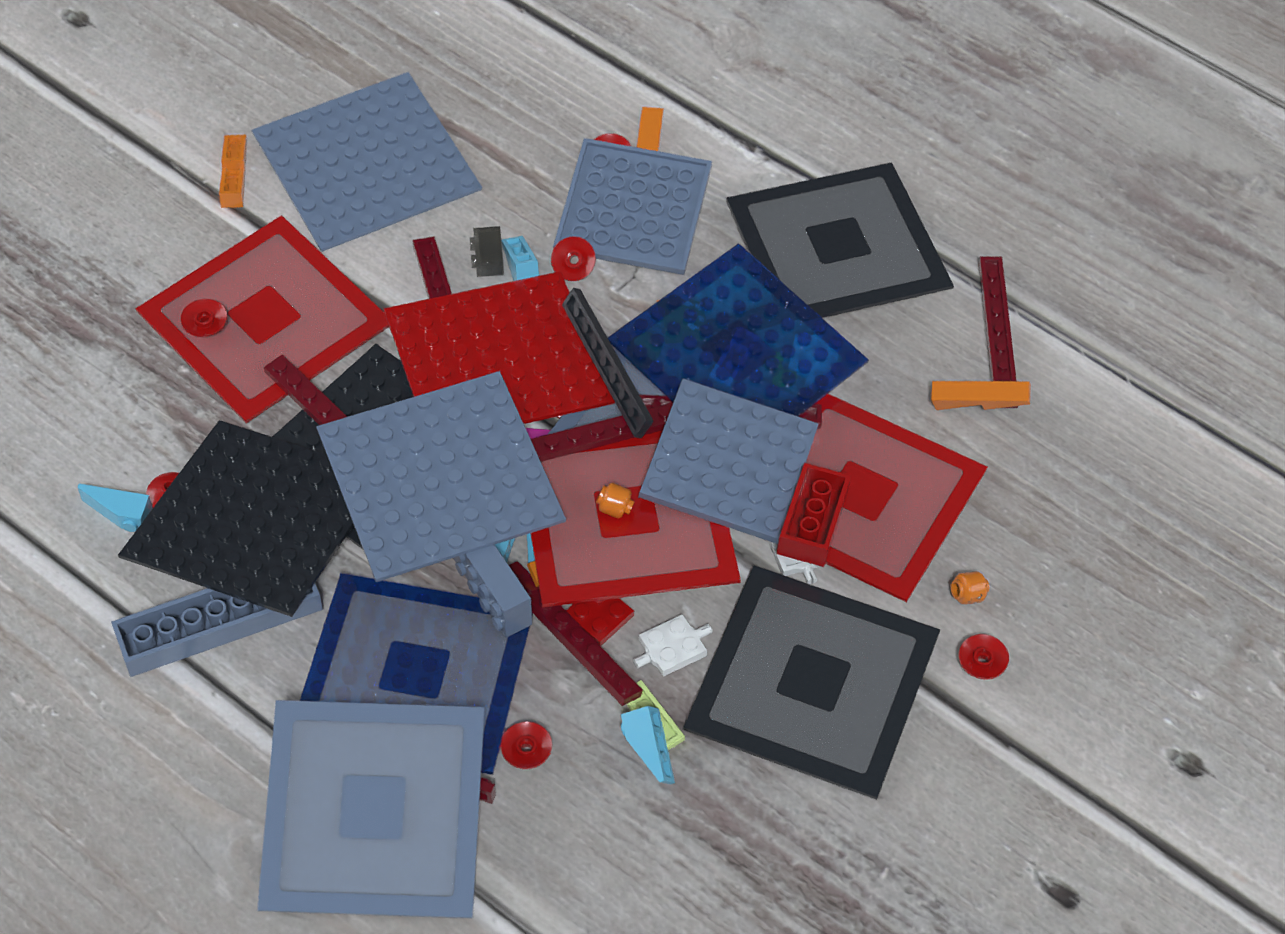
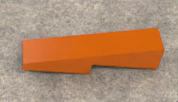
[637,107,664,151]
[219,135,247,208]
[931,381,1031,410]

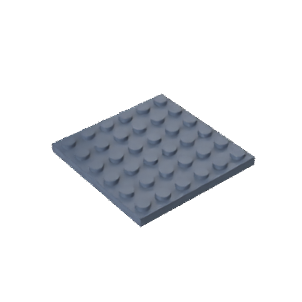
[553,138,712,275]
[639,379,818,544]

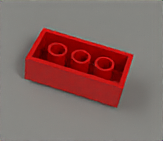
[777,462,851,567]

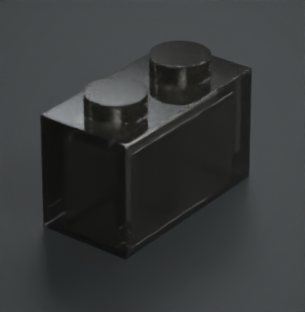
[469,226,504,277]

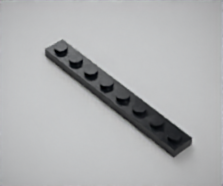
[562,288,654,438]

